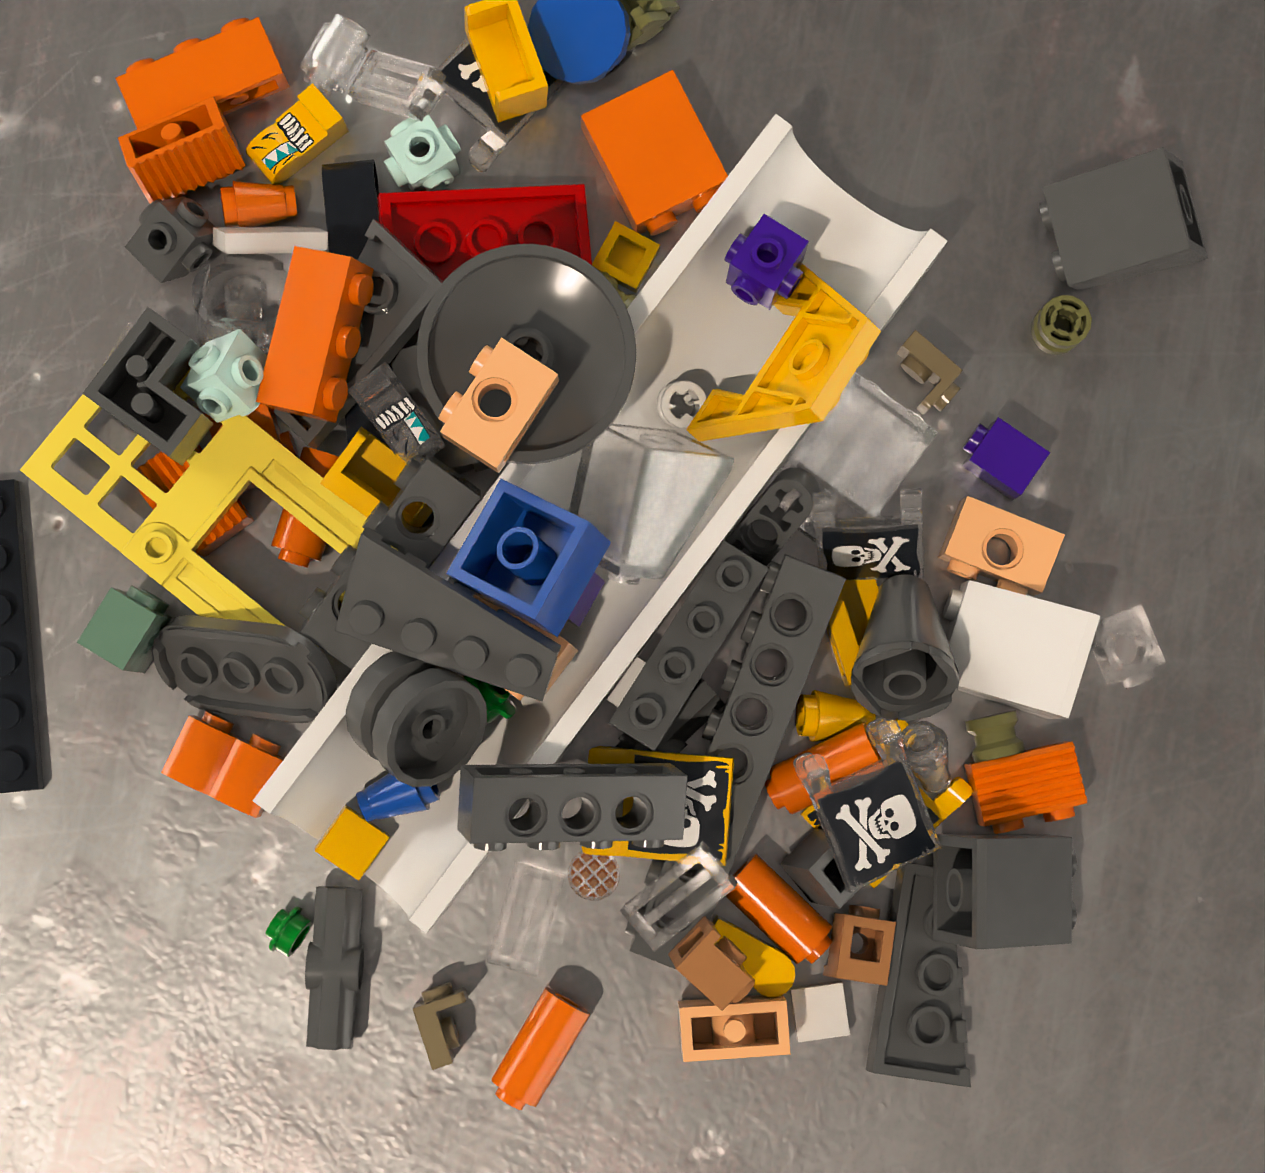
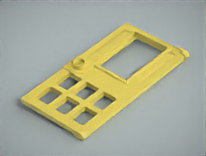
[20,370,398,647]

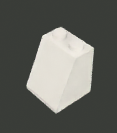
[943,580,1100,719]

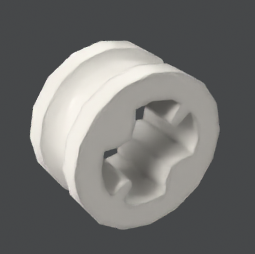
[656,381,707,428]

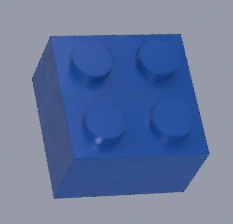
[446,478,611,637]

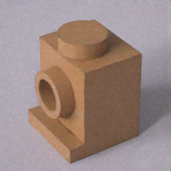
[823,905,896,986]
[668,916,755,1011]

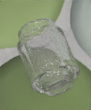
[300,14,370,96]

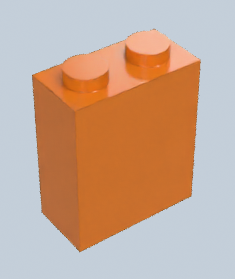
[581,70,728,236]

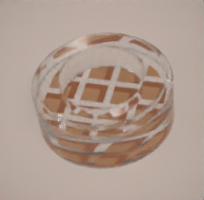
[568,851,620,901]

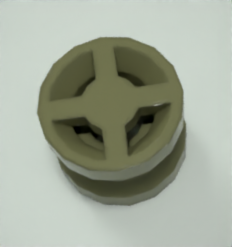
[965,710,1025,763]

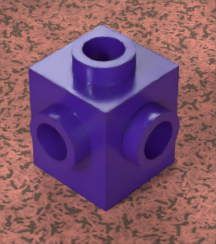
[724,214,809,310]

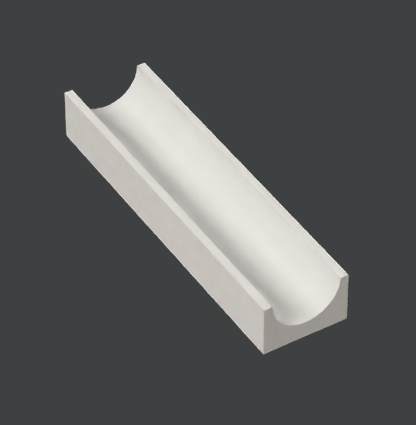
[252,114,948,933]

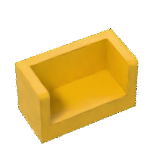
[464,0,548,123]
[320,426,433,527]

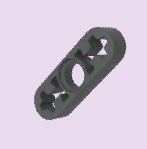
[725,468,820,567]

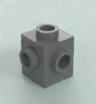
[125,196,215,283]

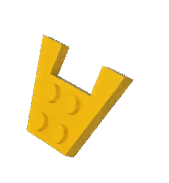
[686,263,881,442]

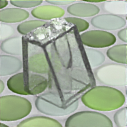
[771,372,938,548]
[569,423,735,585]

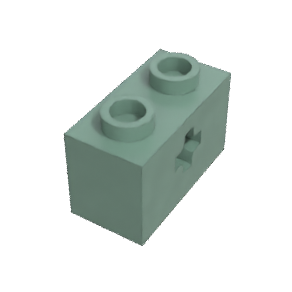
[77,585,173,674]

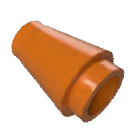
[220,181,297,227]

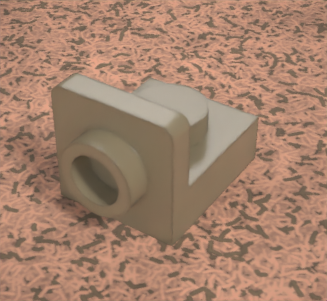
[897,330,963,415]
[413,982,468,1070]

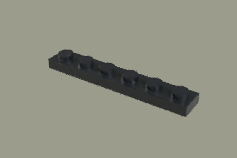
[0,479,44,793]

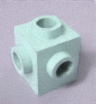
[383,114,461,192]
[180,329,267,423]

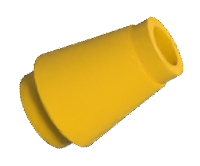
[796,690,876,742]

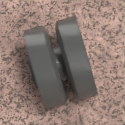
[346,651,487,787]

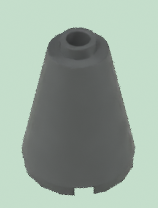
[851,575,959,721]

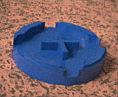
[527,0,631,85]

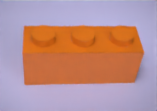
[115,17,290,129]
[256,246,374,423]

